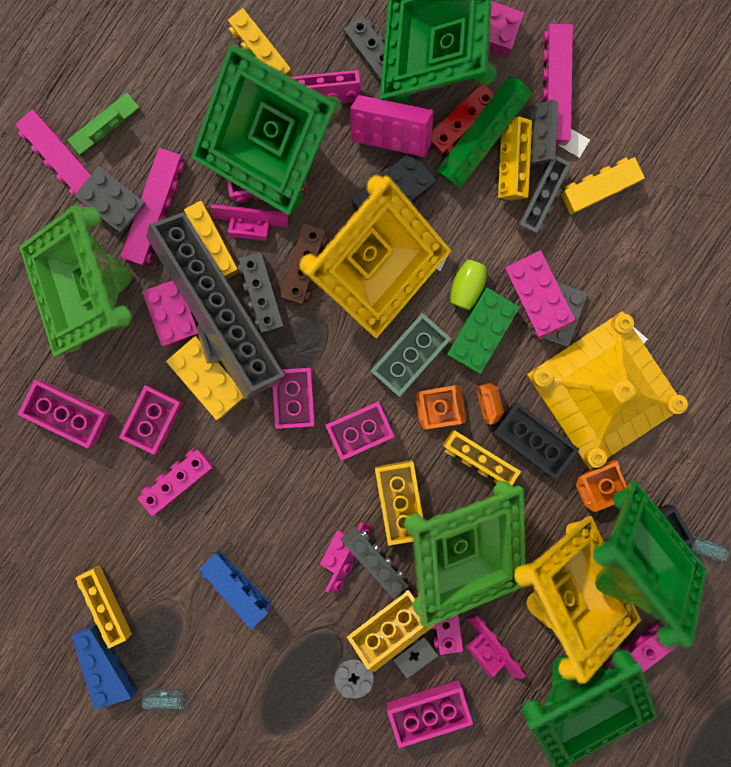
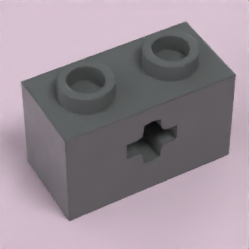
[393,634,438,678]

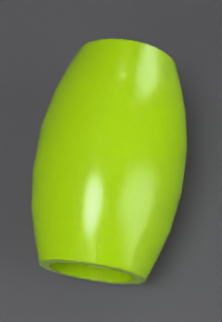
[450,259,487,310]

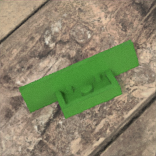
[68,93,140,156]

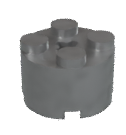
[335,653,374,698]

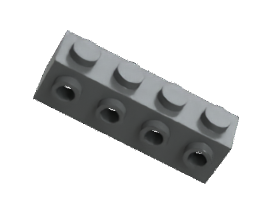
[344,15,385,85]
[516,155,572,237]
[237,252,285,334]
[340,526,408,600]

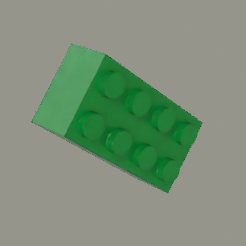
[445,287,520,374]

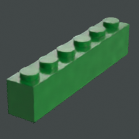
[436,76,533,189]

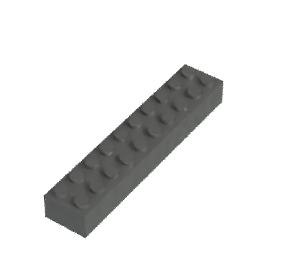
[146,212,285,400]

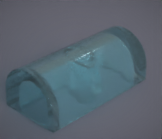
[688,535,730,563]
[142,690,184,709]

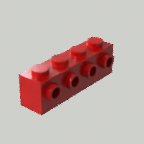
[431,84,494,157]

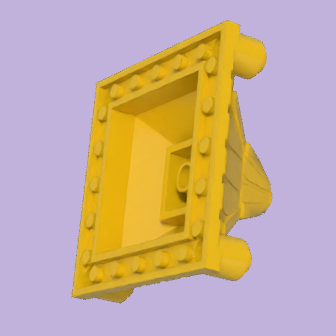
[300,175,451,339]
[526,311,688,470]
[515,516,641,683]

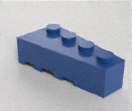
[199,550,272,629]
[71,624,137,710]

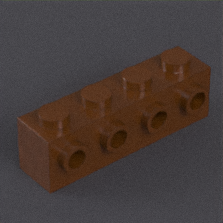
[280,223,328,306]

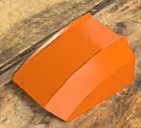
[475,383,506,425]
[415,385,467,430]
[576,459,627,512]

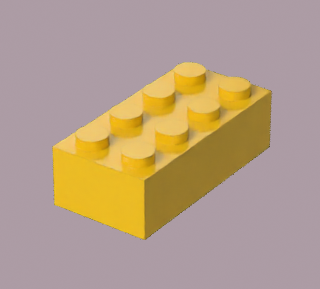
[166,336,244,420]
[375,460,423,546]
[347,590,435,672]

